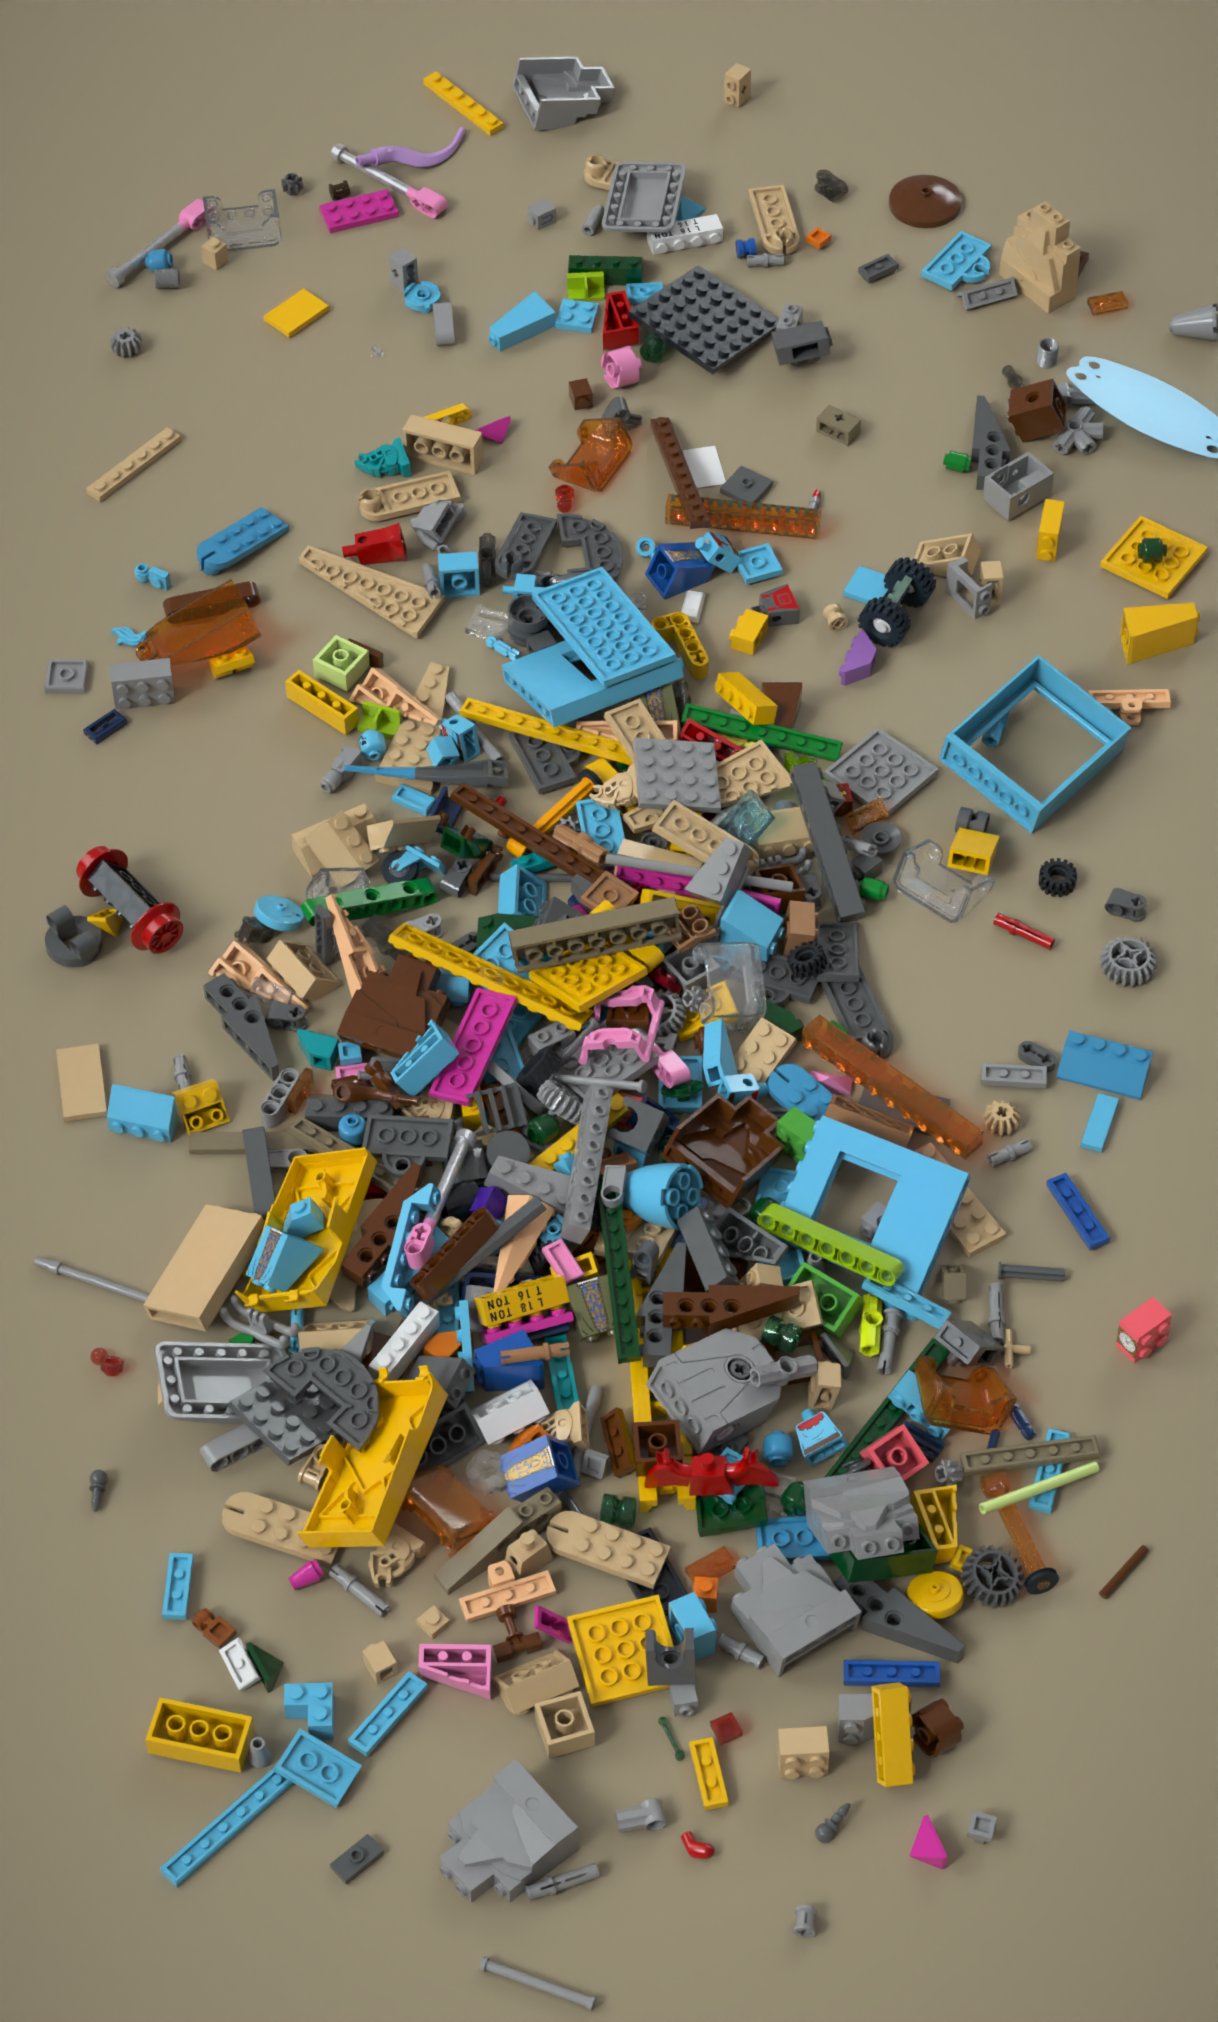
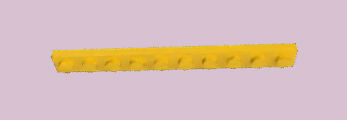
[459,698,633,765]

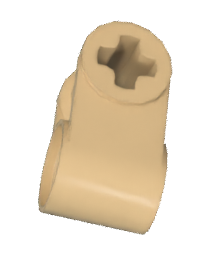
[298,1444,329,1491]

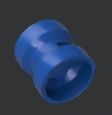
[735,238,757,258]

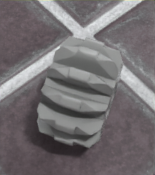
[110,327,142,358]

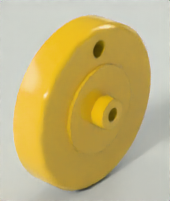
[907,1571,964,1619]

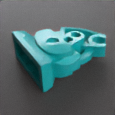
[354,437,412,477]

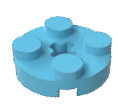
[404,281,441,314]

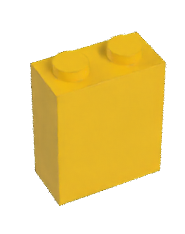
[1036,499,1065,562]
[947,827,1000,875]

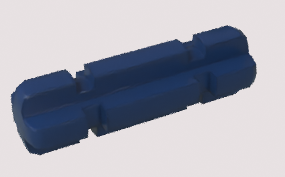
[1005,1400,1037,1441]

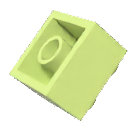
[313,635,370,691]

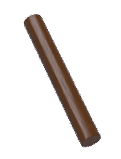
[1099,1545,1149,1599]

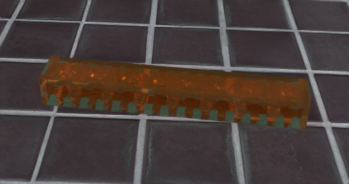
[665,494,822,539]

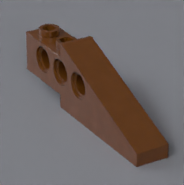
[341,1162,423,1288]
[662,1285,800,1336]

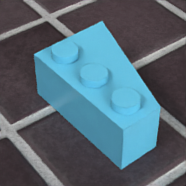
[390,1019,459,1096]

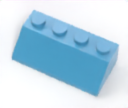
[1057,1030,1153,1100]

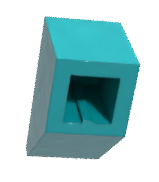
[297,1029,339,1071]

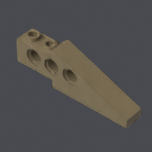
[434,1486,562,1595]

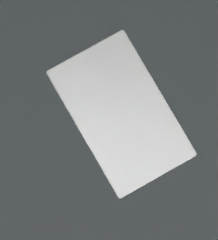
[683,446,726,488]

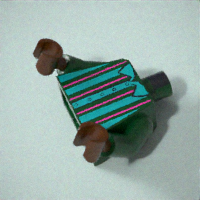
[437,810,493,859]

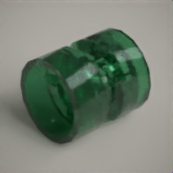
[640,332,669,363]
[761,1315,803,1354]
[600,1493,637,1528]

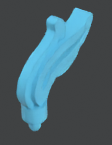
[111,627,152,647]

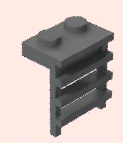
[466,1082,528,1137]

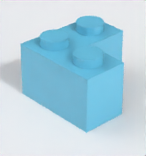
[284,1682,334,1740]

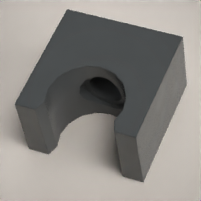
[607,1096,670,1158]
[645,1628,696,1686]

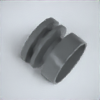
[508,594,550,647]

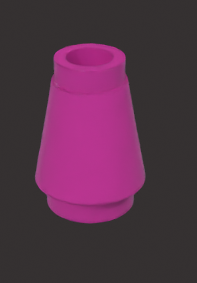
[288,1560,325,1590]

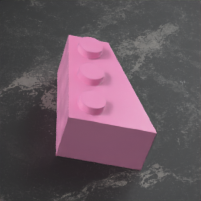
[418,1644,492,1700]

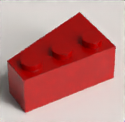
[603,290,639,350]

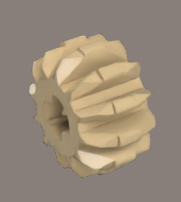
[983,1099,1021,1137]

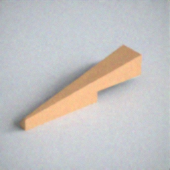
[576,720,680,741]

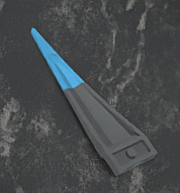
[343,759,508,788]

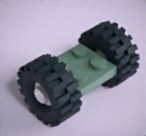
[857,557,936,648]

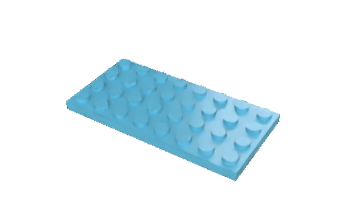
[532,567,676,688]

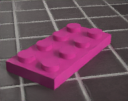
[319,189,399,233]
[478,1308,574,1344]

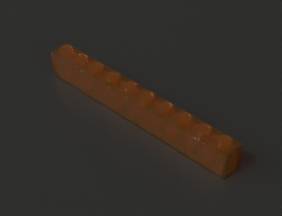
[802,1015,984,1160]

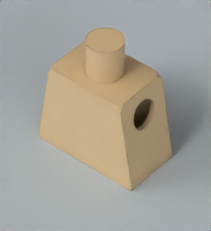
[505,1529,553,1580]

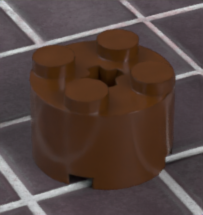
[910,1699,964,1757]

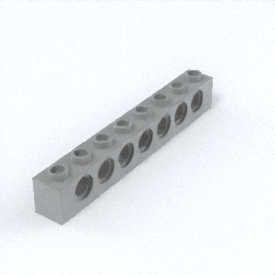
[560,1083,613,1244]

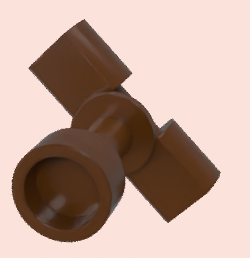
[493,1604,543,1663]

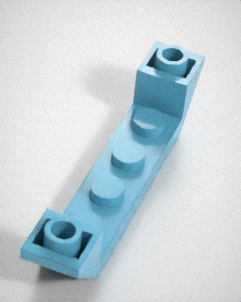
[381,1183,441,1318]

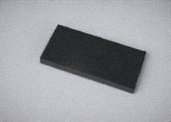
[625,1527,688,1616]

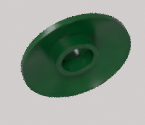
[661,1080,704,1102]

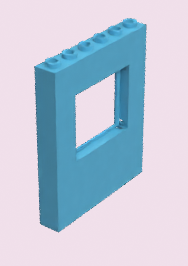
[501,640,684,728]
[771,1115,972,1296]

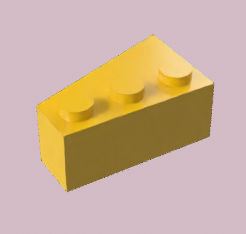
[910,1484,957,1564]

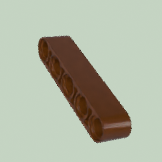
[163,581,261,623]
[410,1207,499,1301]

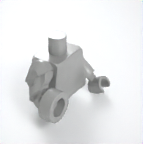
[410,499,467,554]

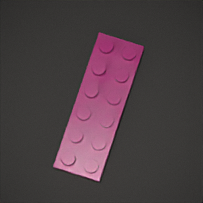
[429,988,517,1107]

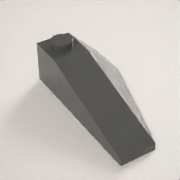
[716,1207,790,1266]

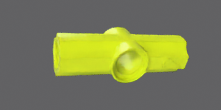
[859,1293,883,1357]

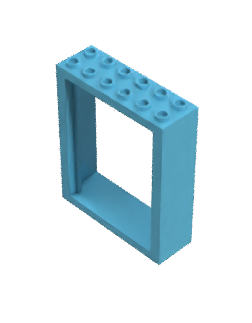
[939,655,1131,834]

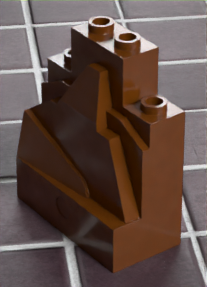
[337,954,451,1059]
[661,1093,786,1209]

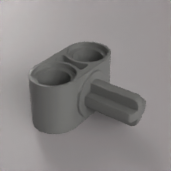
[601,397,642,436]

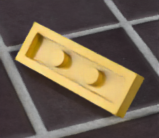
[689,1737,729,1811]

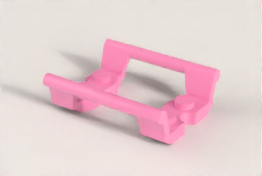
[579,985,665,1065]

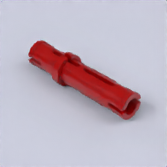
[993,913,1055,950]

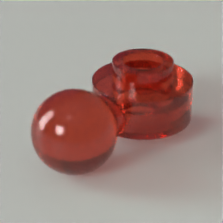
[555,485,574,513]
[90,1347,124,1376]

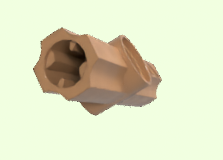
[552,824,610,867]

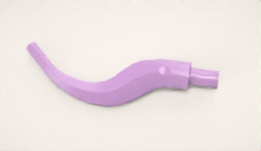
[355,127,466,167]

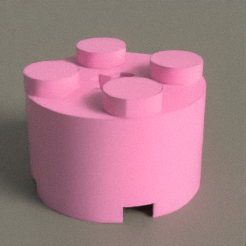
[601,346,642,388]

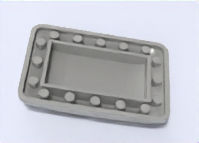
[602,162,686,232]
[154,1341,286,1424]

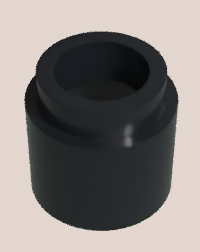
[441,1180,479,1223]

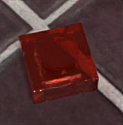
[710,1712,743,1745]

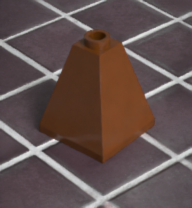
[762,682,802,729]

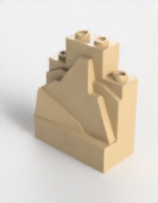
[999,201,1081,313]

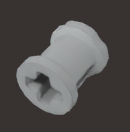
[793,1905,817,1938]

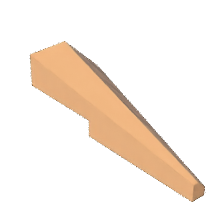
[349,667,442,726]
[325,894,386,998]
[208,939,311,1012]
[493,1195,556,1292]

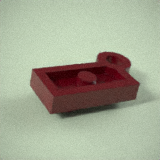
[647,966,683,994]

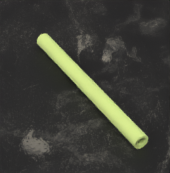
[979,1461,1099,1515]

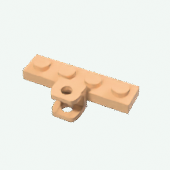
[1088,689,1171,725]
[459,1561,556,1623]

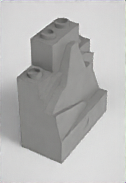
[512,56,615,130]
[803,1466,920,1560]
[730,1543,861,1677]
[439,1759,579,1902]

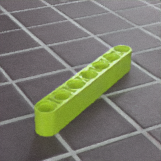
[757,1203,904,1286]

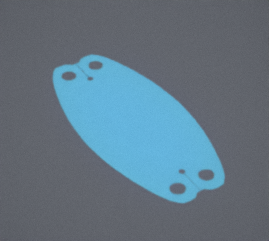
[1066,356,1218,458]

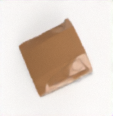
[666,904,718,953]

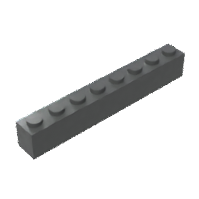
[789,761,866,923]

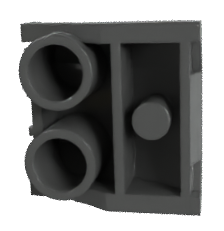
[441,1139,489,1183]

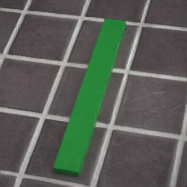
[681,703,843,762]

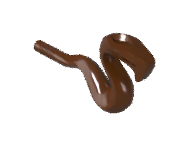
[331,1075,420,1105]

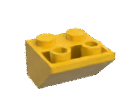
[171,1078,230,1136]

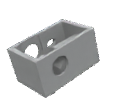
[983,452,1054,520]

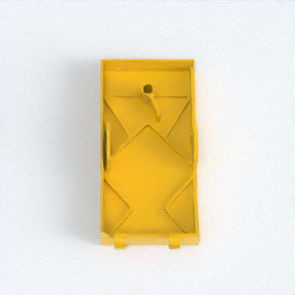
[235,1147,377,1313]
[297,1365,448,1548]

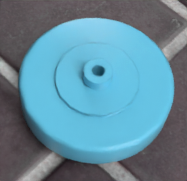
[254,895,304,932]

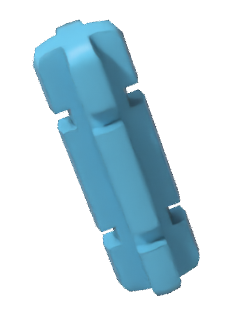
[486,635,521,660]

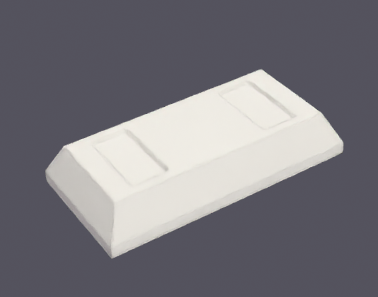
[681,590,706,624]

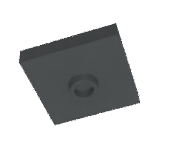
[720,466,773,507]

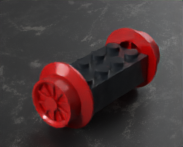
[76,846,183,954]

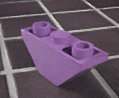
[839,630,877,686]

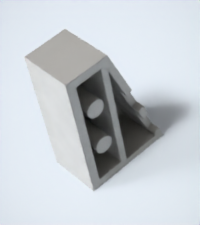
[684,838,752,908]

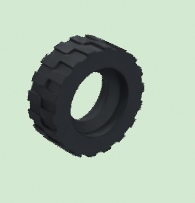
[516,1046,562,1093]

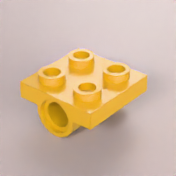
[205,642,255,679]

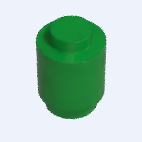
[943,450,972,473]
[859,876,889,901]

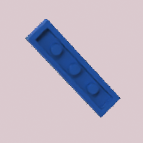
[1046,1173,1110,1250]
[843,1660,940,1687]

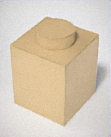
[201,237,228,270]
[362,1640,398,1684]

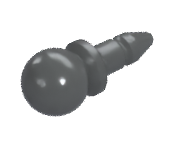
[89,1470,108,1512]
[815,1803,850,1843]

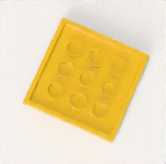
[1100,516,1208,599]
[528,941,648,1013]
[567,1594,674,1707]

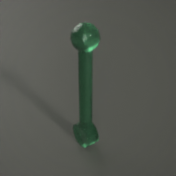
[658,1716,685,1761]

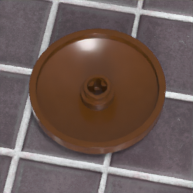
[889,175,961,228]

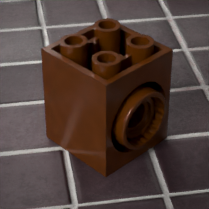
[1007,379,1067,442]

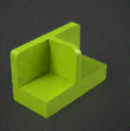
[567,271,605,301]
[357,701,402,740]

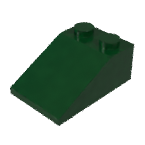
[476,913,539,950]

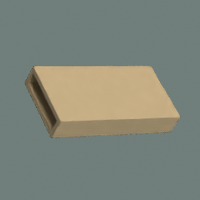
[143,1204,265,1332]

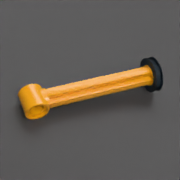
[506,769,603,858]

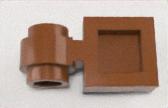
[191,1608,237,1649]

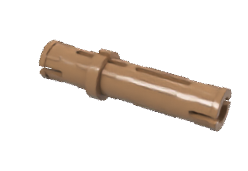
[500,1341,570,1365]

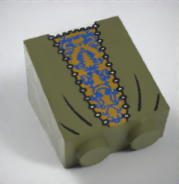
[629,684,679,722]
[564,1274,615,1343]

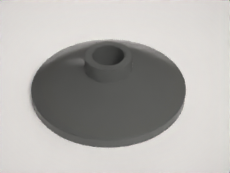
[860,821,902,854]

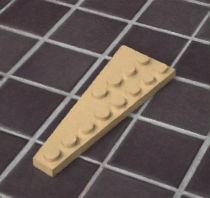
[298,545,445,639]
[375,662,450,795]
[623,740,793,834]

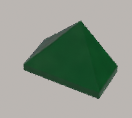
[246,1642,284,1693]

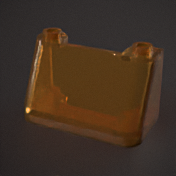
[549,417,633,492]
[914,1355,1017,1435]
[400,1464,497,1559]

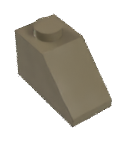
[940,1265,966,1303]

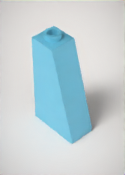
[488,291,556,351]

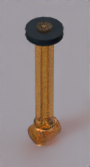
[980,1470,1059,1595]

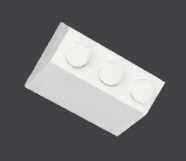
[470,1379,550,1445]

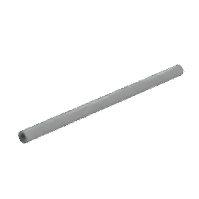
[605,854,793,892]

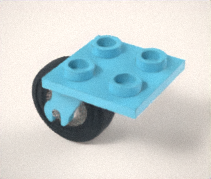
[382,845,447,884]

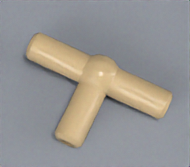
[1003,1329,1031,1369]

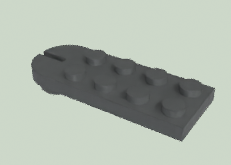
[495,512,557,580]
[820,966,894,1061]

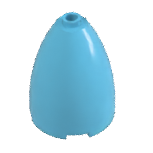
[622,1163,703,1230]

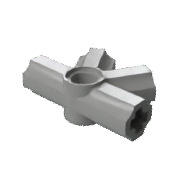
[1053,406,1103,455]

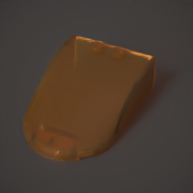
[136,579,261,666]

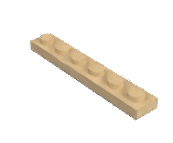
[86,427,181,502]

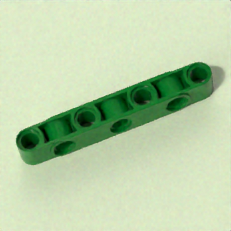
[301,878,439,926]

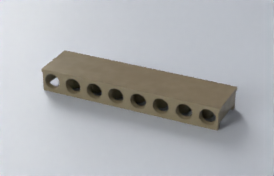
[508,897,682,974]

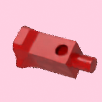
[342,523,407,565]

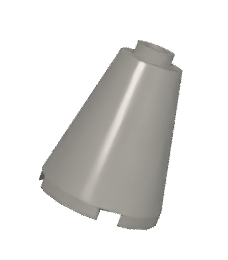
[1169,303,1218,341]

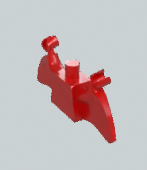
[645,1447,779,1496]

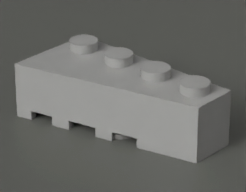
[484,1155,570,1220]

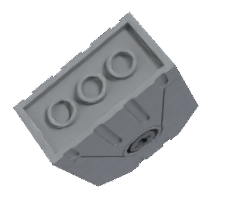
[646,1328,781,1455]

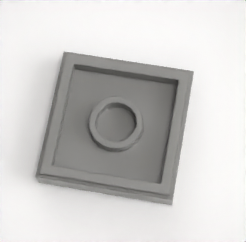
[44,659,89,694]

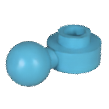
[636,537,656,560]

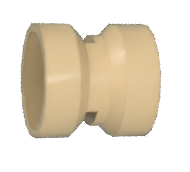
[823,603,848,631]

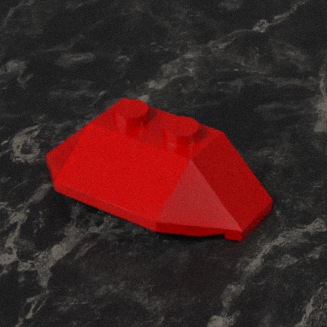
[678,718,743,762]

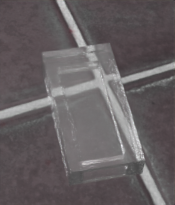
[249,976,294,1005]

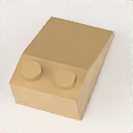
[914,533,981,577]

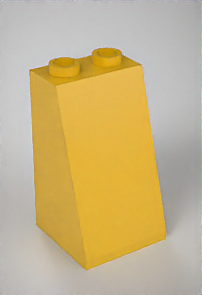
[1120,602,1200,664]

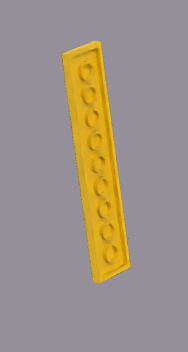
[388,922,594,1031]

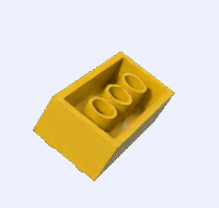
[145,1698,255,1773]

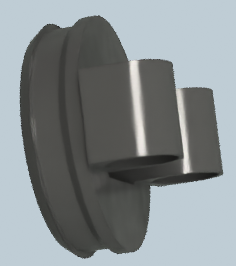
[45,905,103,967]

